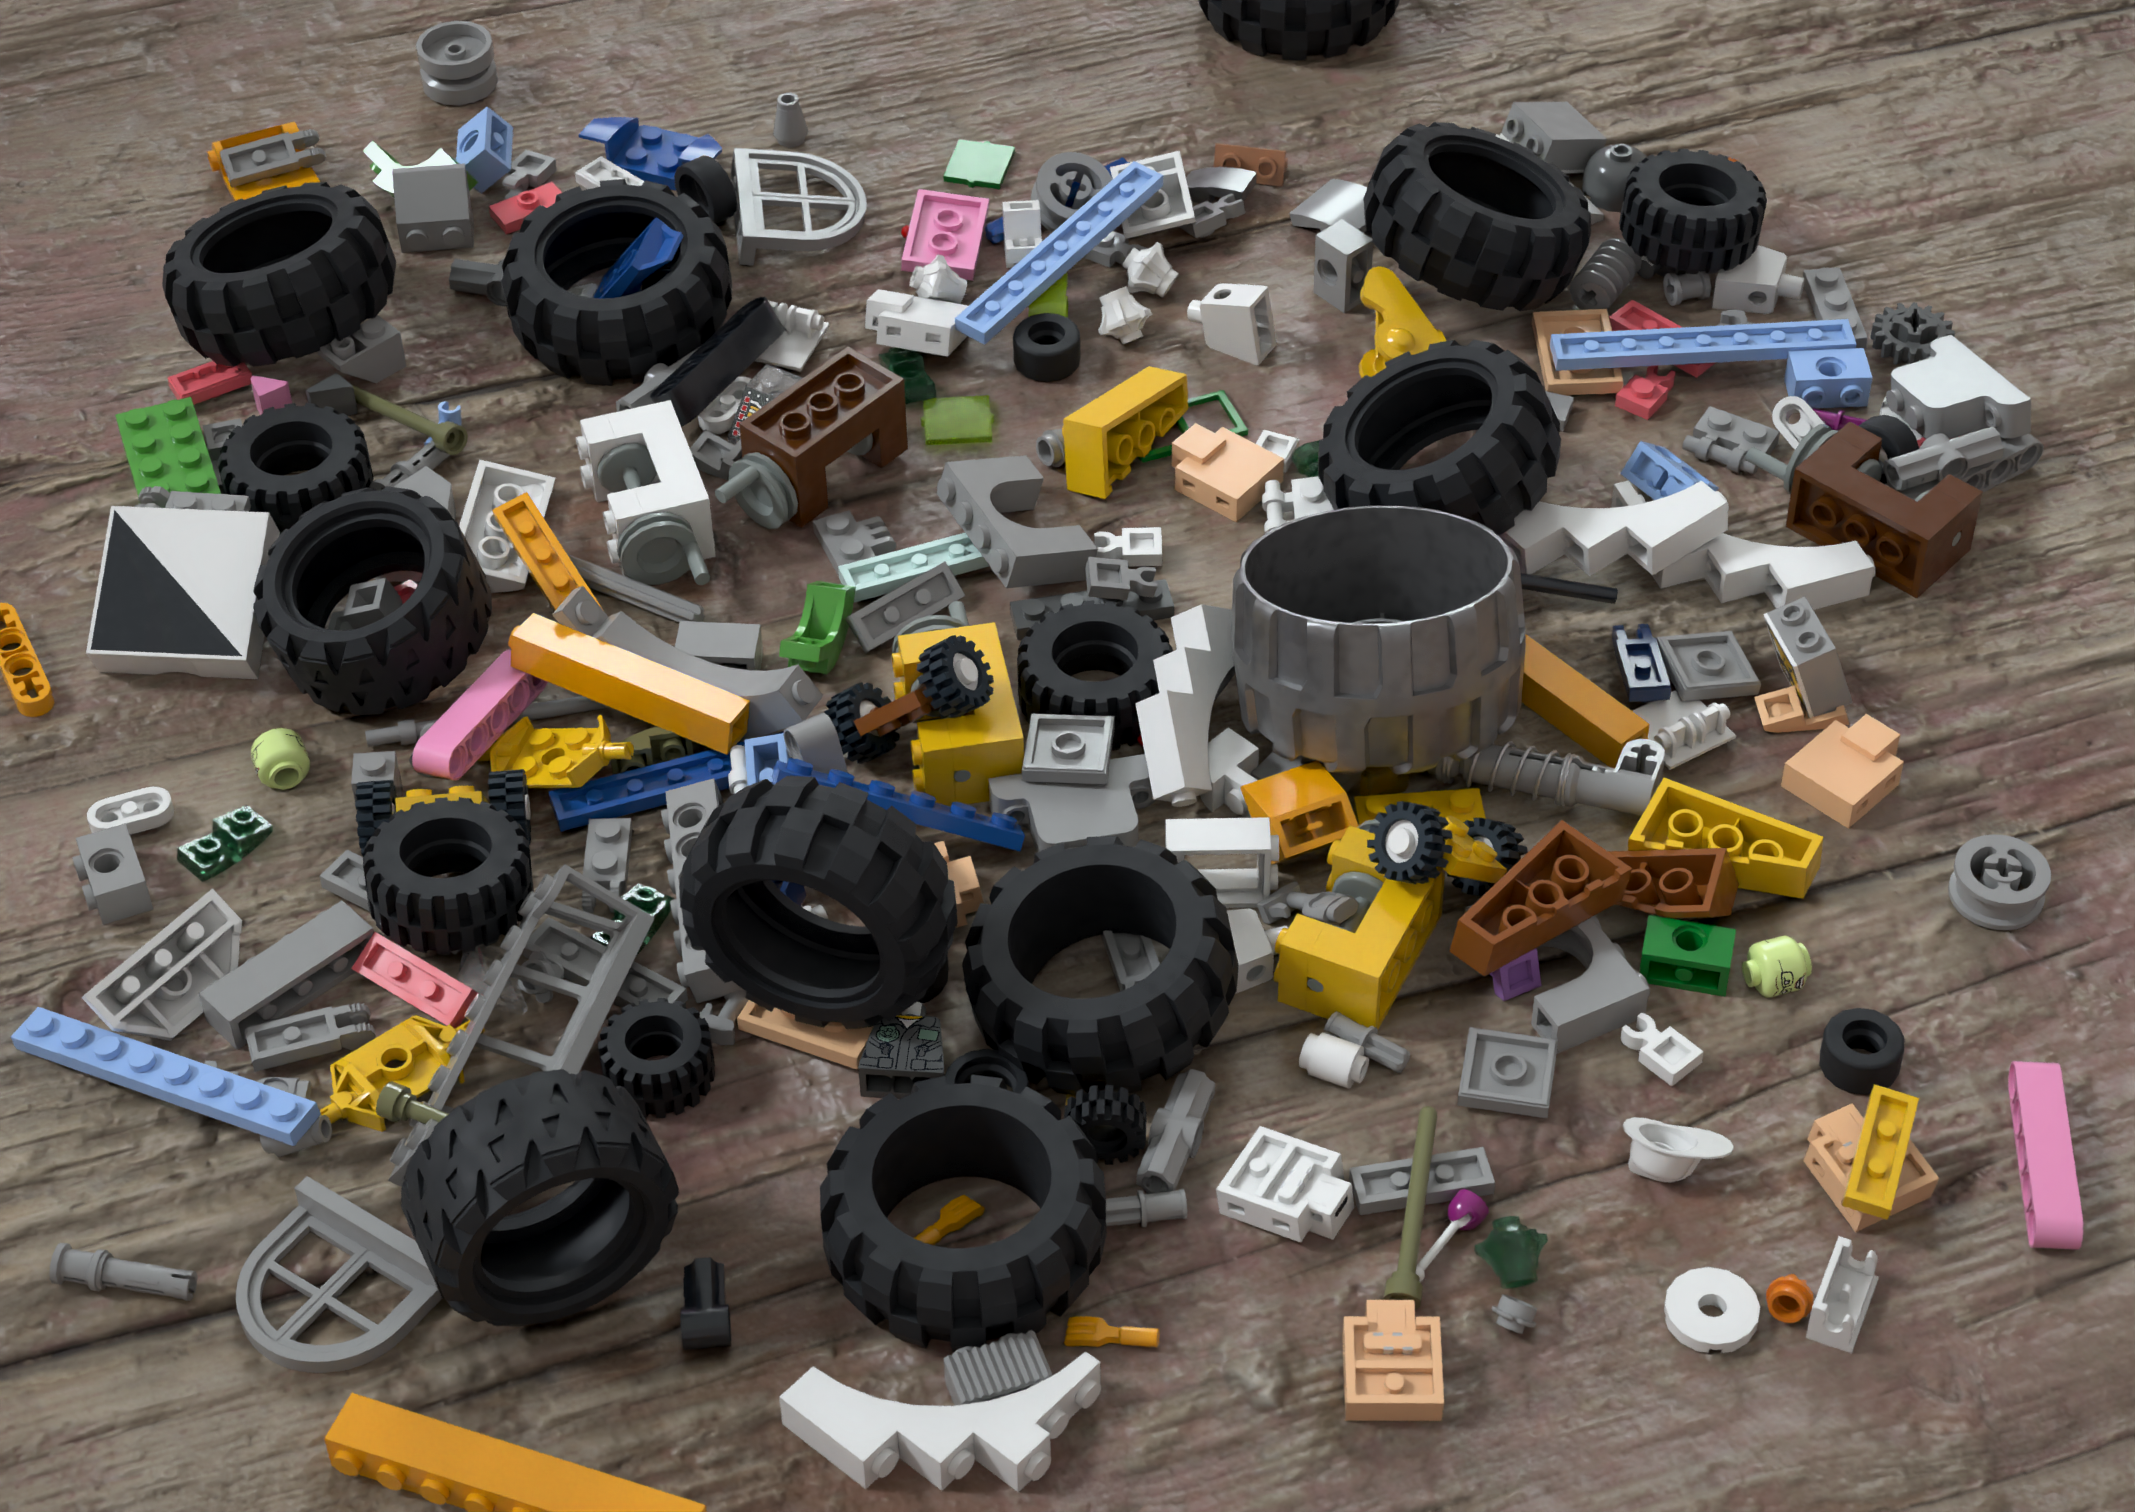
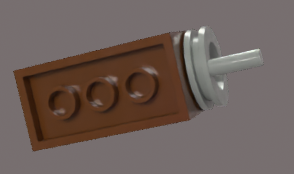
[715,346,908,529]
[1745,422,1983,599]

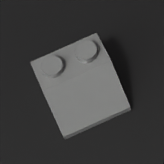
[392,163,474,253]

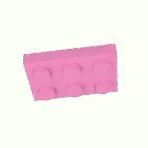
[901,189,989,281]

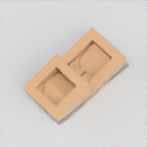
[1754,686,1849,733]

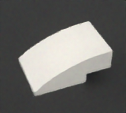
[1110,151,1196,239]

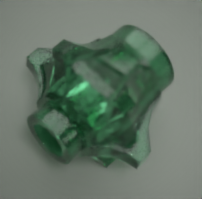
[1474,1216,1548,1289]

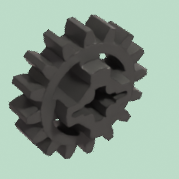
[1870,302,1955,365]

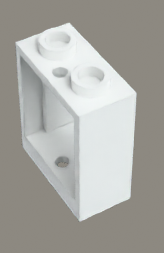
[1165,817,1279,908]

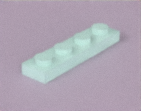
[838,533,989,603]

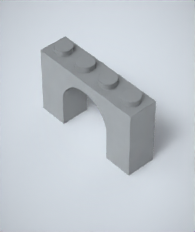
[936,455,1098,588]
[1465,904,1650,1054]

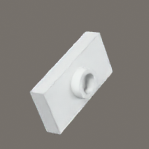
[575,156,644,189]

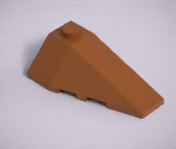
[1608,848,1739,918]

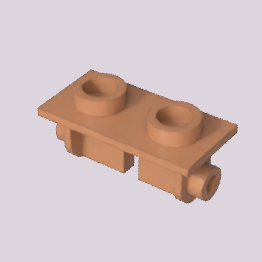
[1214,143,1288,187]

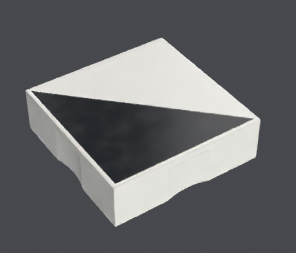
[86,506,280,679]

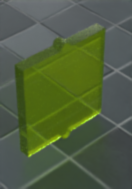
[921,395,995,445]

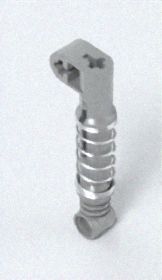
[1370,739,1665,816]

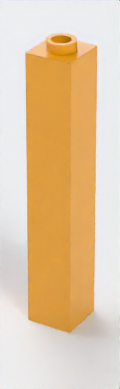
[508,613,750,755]
[1521,634,1650,768]

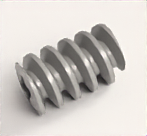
[1570,238,1642,310]

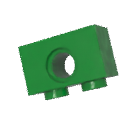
[1639,915,1736,997]

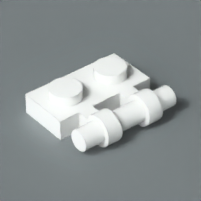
[1262,476,1334,534]

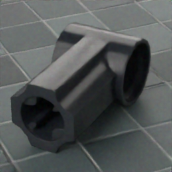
[680,1257,731,1350]

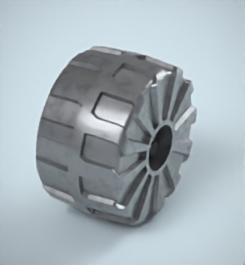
[1231,506,1526,775]

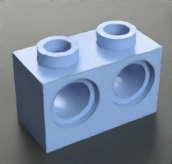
[1620,441,1719,500]

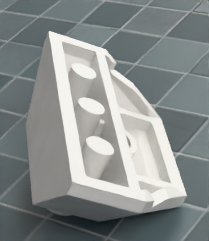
[82,888,242,1041]

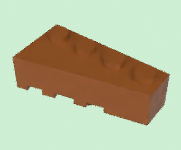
[1449,820,1632,977]

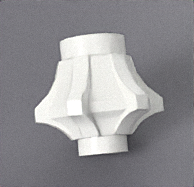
[1122,242,1179,298]
[910,254,967,304]
[1098,286,1152,345]

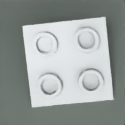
[755,301,829,371]
[1633,690,1736,770]

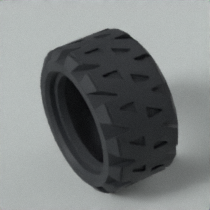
[253,486,492,715]
[401,1069,679,1327]

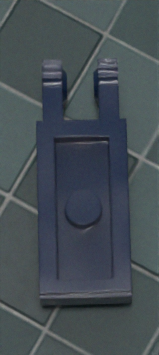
[1612,624,1671,702]

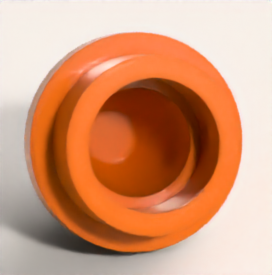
[1766,1274,1814,1323]

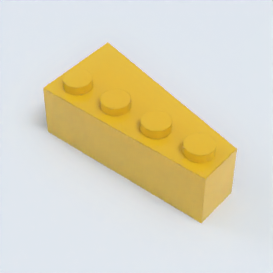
[1062,366,1188,499]
[1628,778,1824,899]

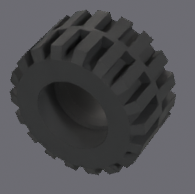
[598,998,715,1119]

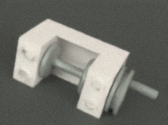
[576,400,716,585]

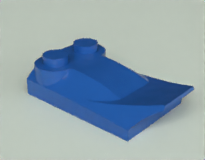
[592,218,684,298]

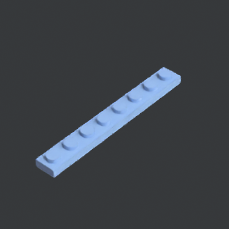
[955,161,1163,345]
[1550,319,1857,371]
[11,1007,321,1146]

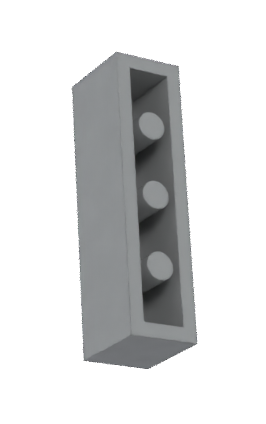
[199,900,374,1050]

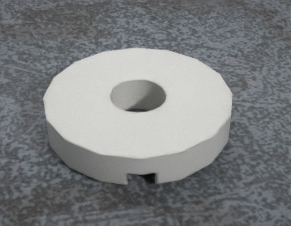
[1664,1267,1760,1353]

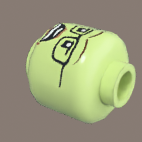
[251,728,310,790]
[1742,936,1812,998]

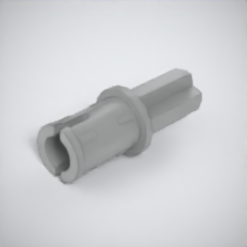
[1324,1012,1410,1072]
[1106,1189,1188,1227]

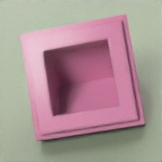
[250,376,292,415]

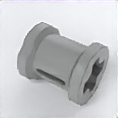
[1663,272,1711,306]

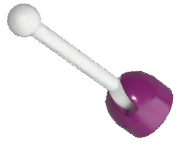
[1416,1189,1489,1282]

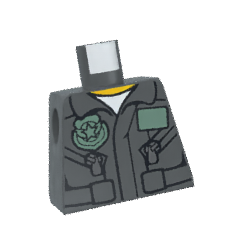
[858,1002,945,1099]

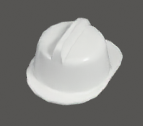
[1623,1117,1734,1183]

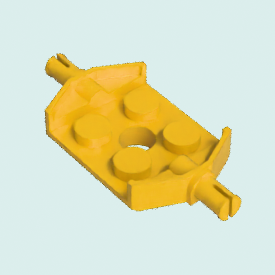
[476,715,634,788]
[319,1015,485,1132]

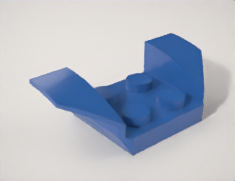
[579,117,722,191]

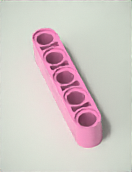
[412,650,548,780]
[2008,1061,2083,1250]

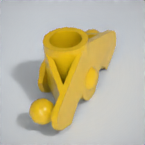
[1359,266,1446,378]

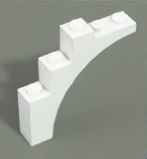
[779,1351,1101,1492]

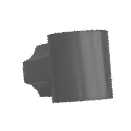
[449,259,506,306]

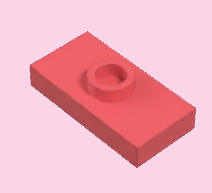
[489,182,562,235]
[167,361,252,405]

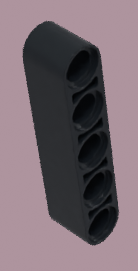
[650,297,785,427]

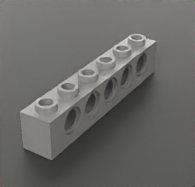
[661,778,745,1003]

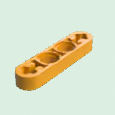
[0,603,54,717]

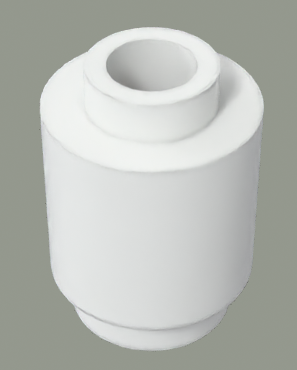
[1299,1033,1369,1089]

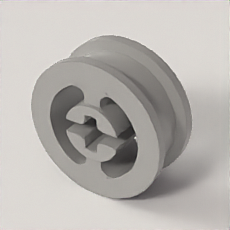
[1031,152,1112,232]
[1948,834,2051,930]

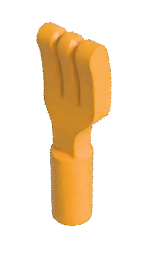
[914,1195,985,1245]
[1064,1316,1160,1347]

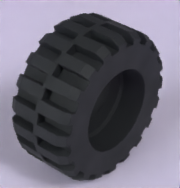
[1619,149,1767,274]
[218,403,374,534]
[1017,600,1173,751]
[363,797,534,955]

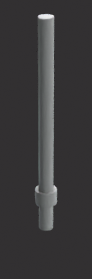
[365,696,611,747]

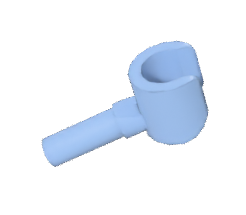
[424,401,462,445]

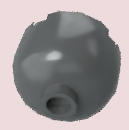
[1582,143,1647,212]

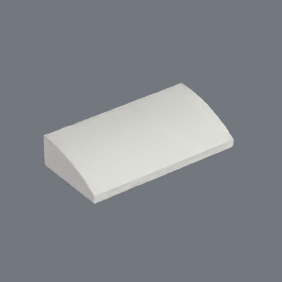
[459,460,555,593]

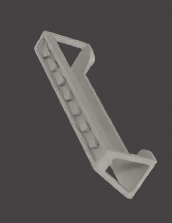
[388,864,655,1187]

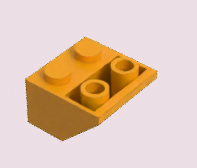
[1240,760,1359,864]

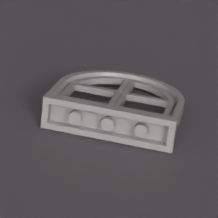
[730,148,867,266]
[236,1176,442,1373]

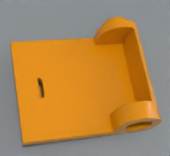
[207,121,320,201]

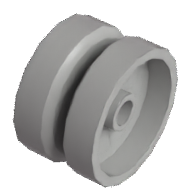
[416,21,498,105]

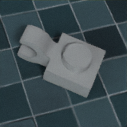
[502,149,557,200]

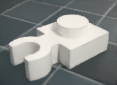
[1094,527,1162,566]
[1621,1013,1704,1086]

